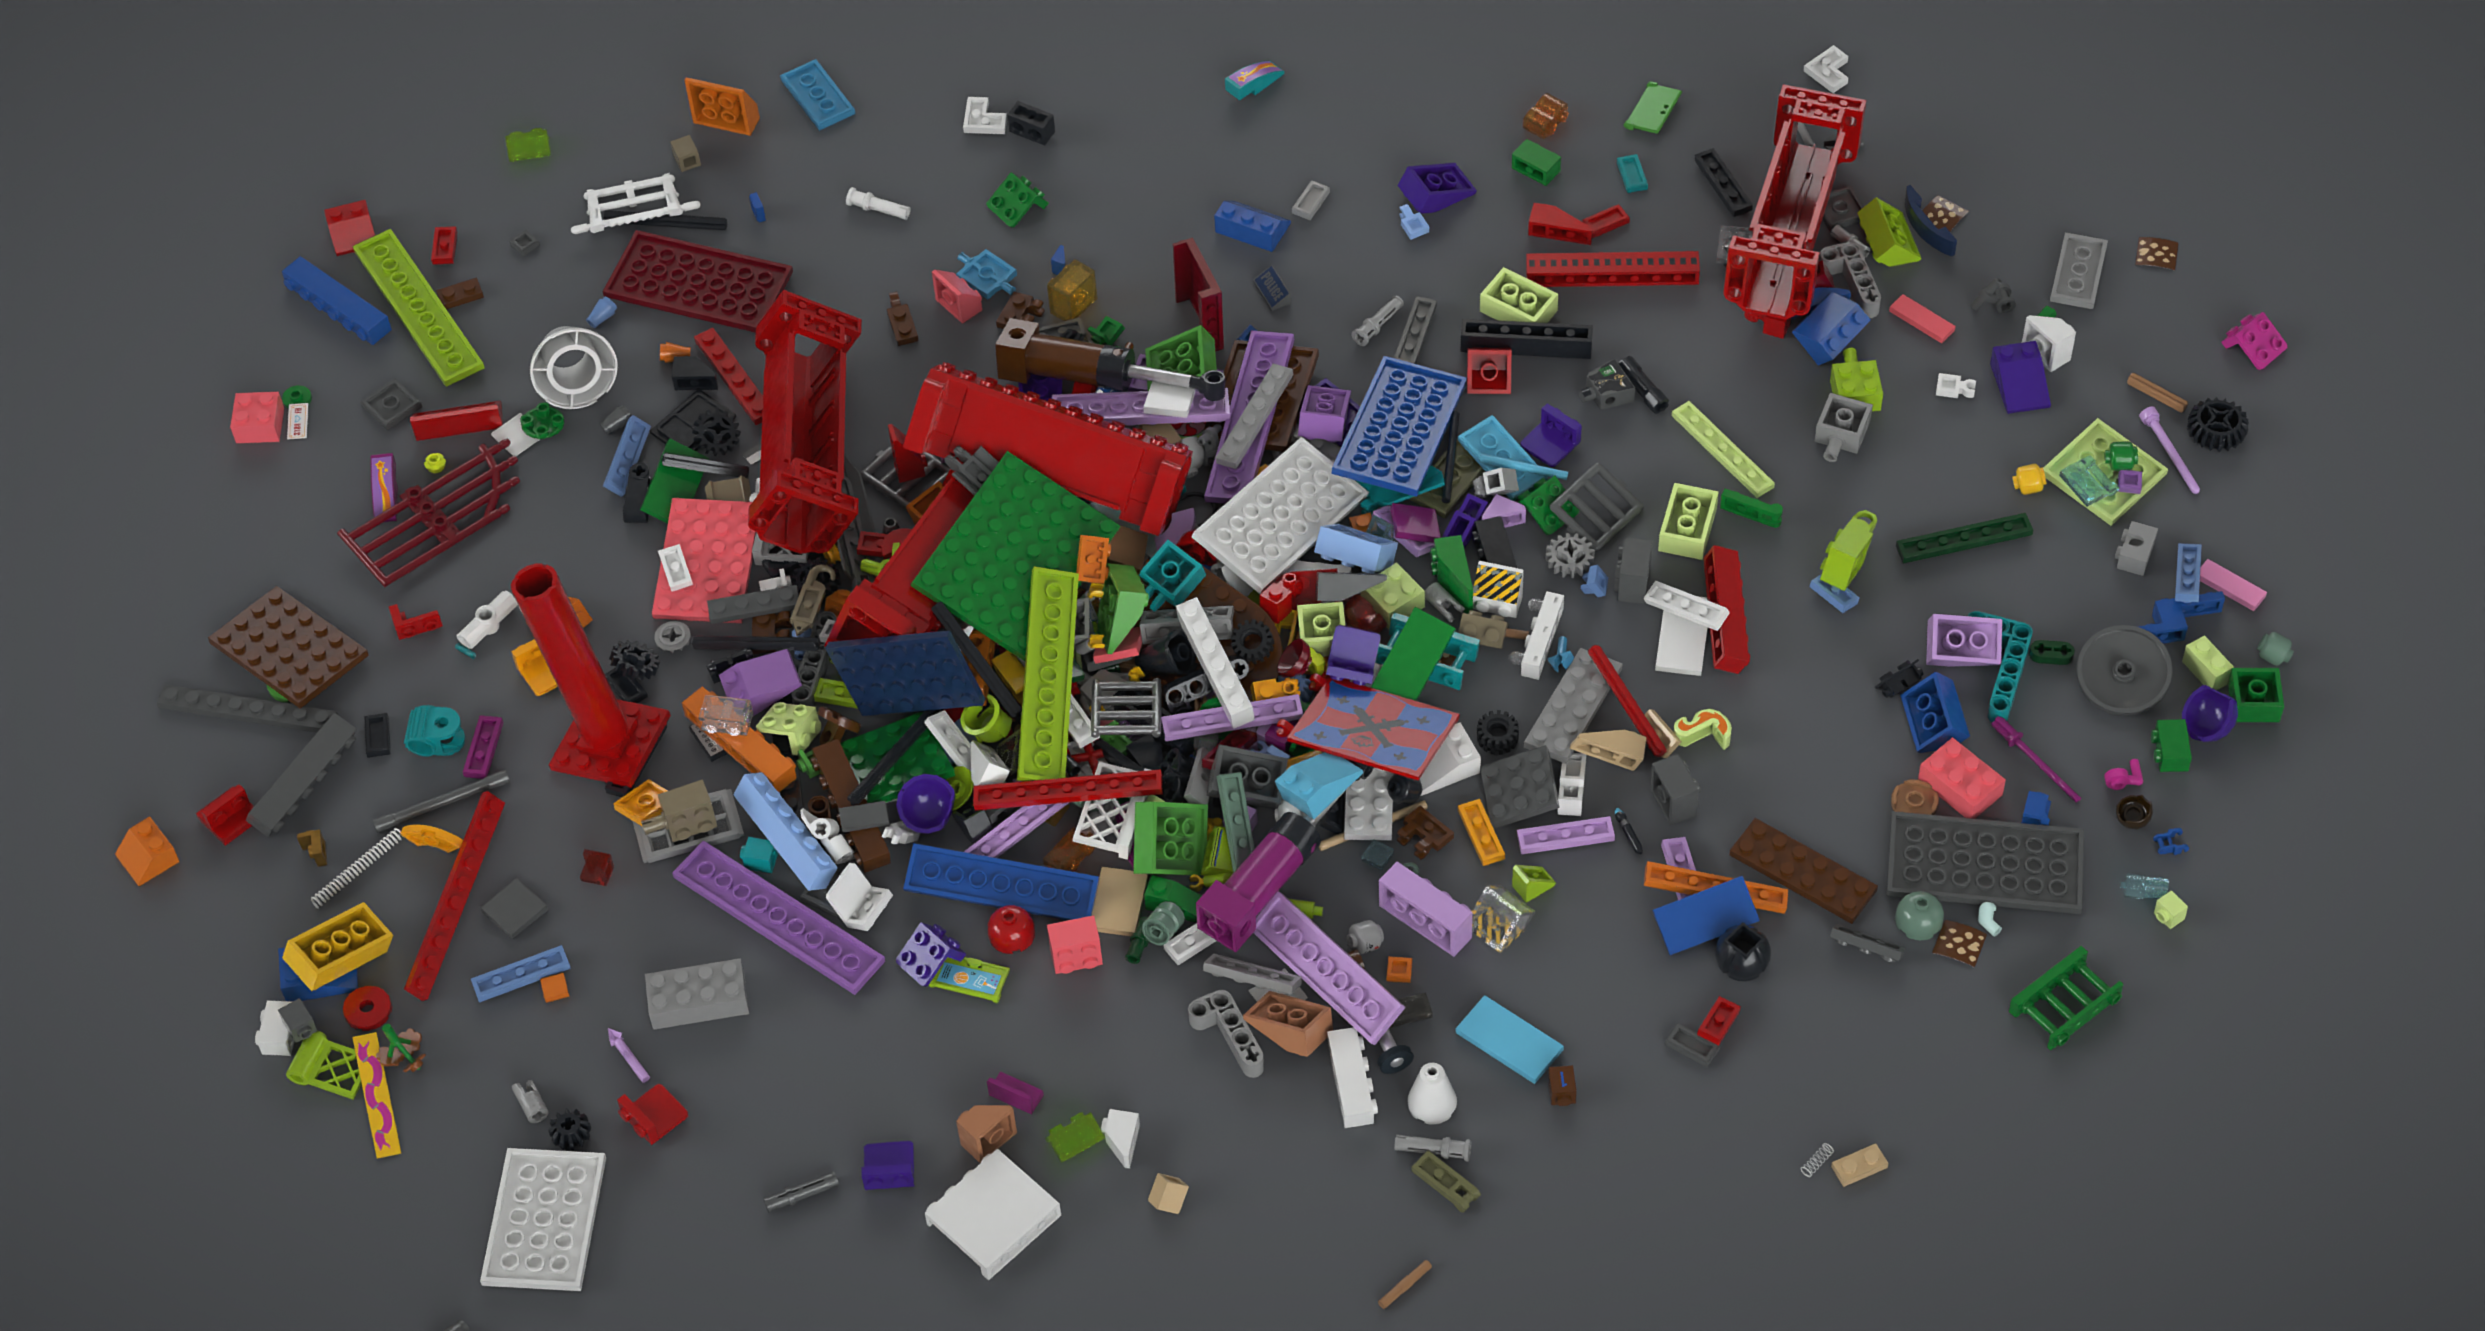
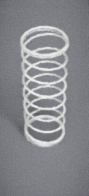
[1801,1143,1834,1177]

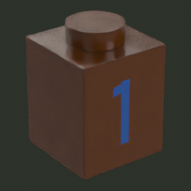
[1548,1065,1577,1106]

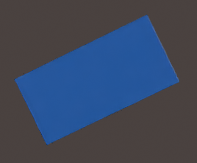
[1652,876,1760,955]

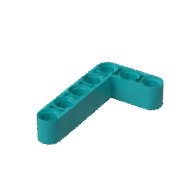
[1968,611,2033,722]

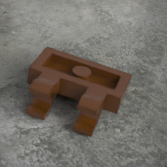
[996,291,1045,329]
[752,611,792,654]
[1397,806,1454,860]

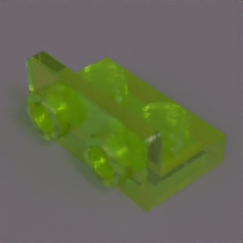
[505,128,551,162]
[1045,1112,1105,1163]

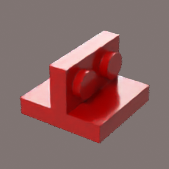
[196,784,254,846]

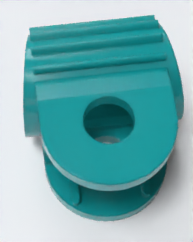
[404,705,466,757]

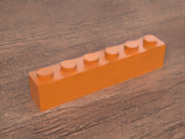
[682,686,797,792]

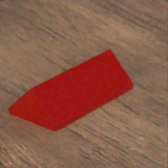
[410,400,503,441]

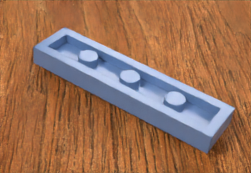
[603,415,651,497]
[2175,543,2202,603]
[471,945,571,1003]

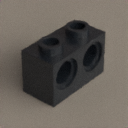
[1007,101,1055,146]

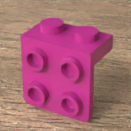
[2221,312,2287,370]

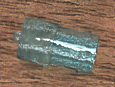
[2121,873,2169,900]

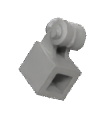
[1472,468,1519,499]

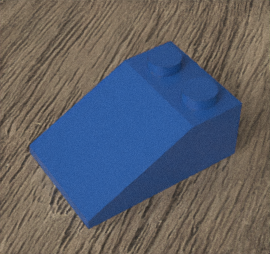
[278,947,359,1002]

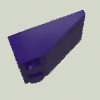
[1397,163,1477,214]
[1990,341,2051,414]

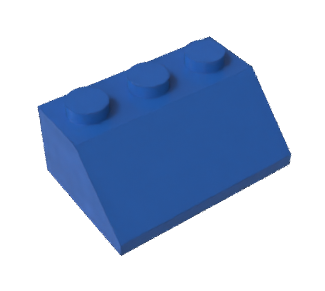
[1214,201,1291,252]
[1792,292,1870,366]
[1900,672,1970,753]

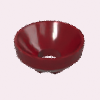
[1277,638,1312,678]

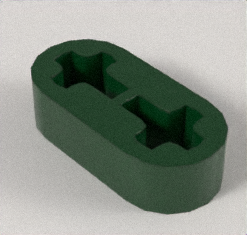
[2029,640,2075,665]

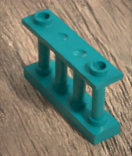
[1375,612,1480,690]

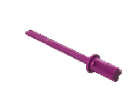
[1991,716,2081,803]

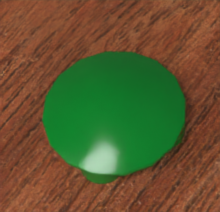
[520,402,565,439]

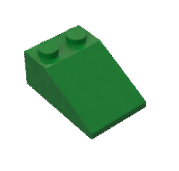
[1430,535,1473,614]

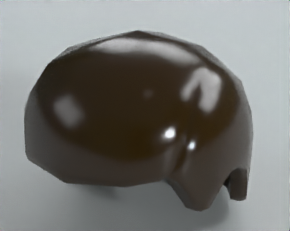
[2116,795,2153,829]

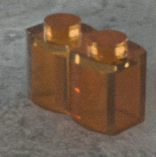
[1523,93,1569,139]

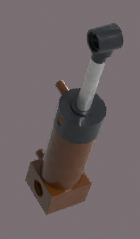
[995,318,1225,401]

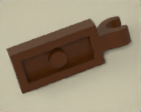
[887,291,919,346]

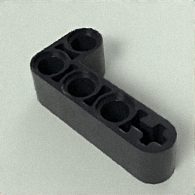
[1161,655,1249,715]

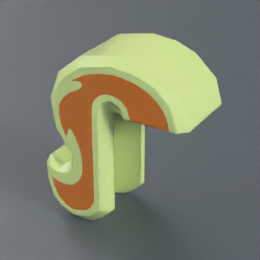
[1674,709,1732,750]

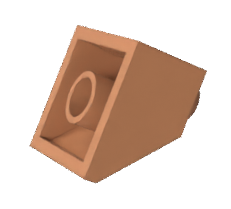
[956,1105,1017,1163]

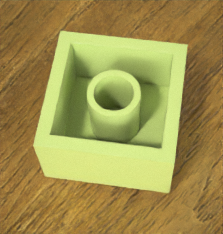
[1361,562,1425,629]
[1297,602,1345,657]

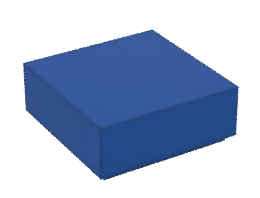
[749,192,766,223]

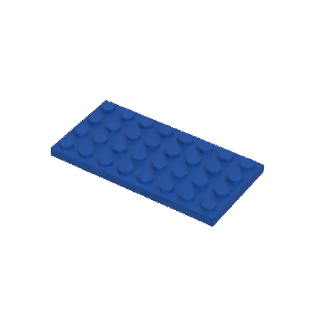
[1331,356,1467,497]

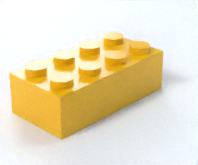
[282,902,393,991]

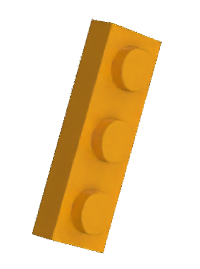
[1458,799,1505,866]

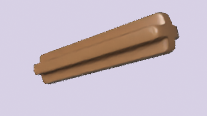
[2127,373,2188,413]

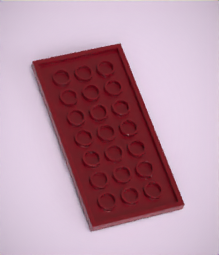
[602,230,793,333]

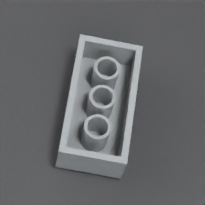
[645,958,749,1030]

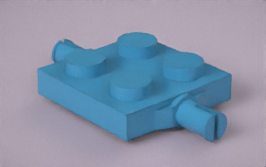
[956,249,1017,300]

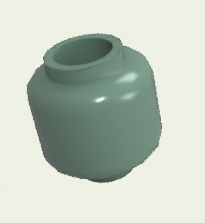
[2257,632,2294,666]

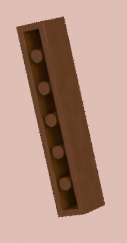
[810,739,891,873]

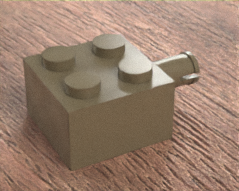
[641,779,717,842]

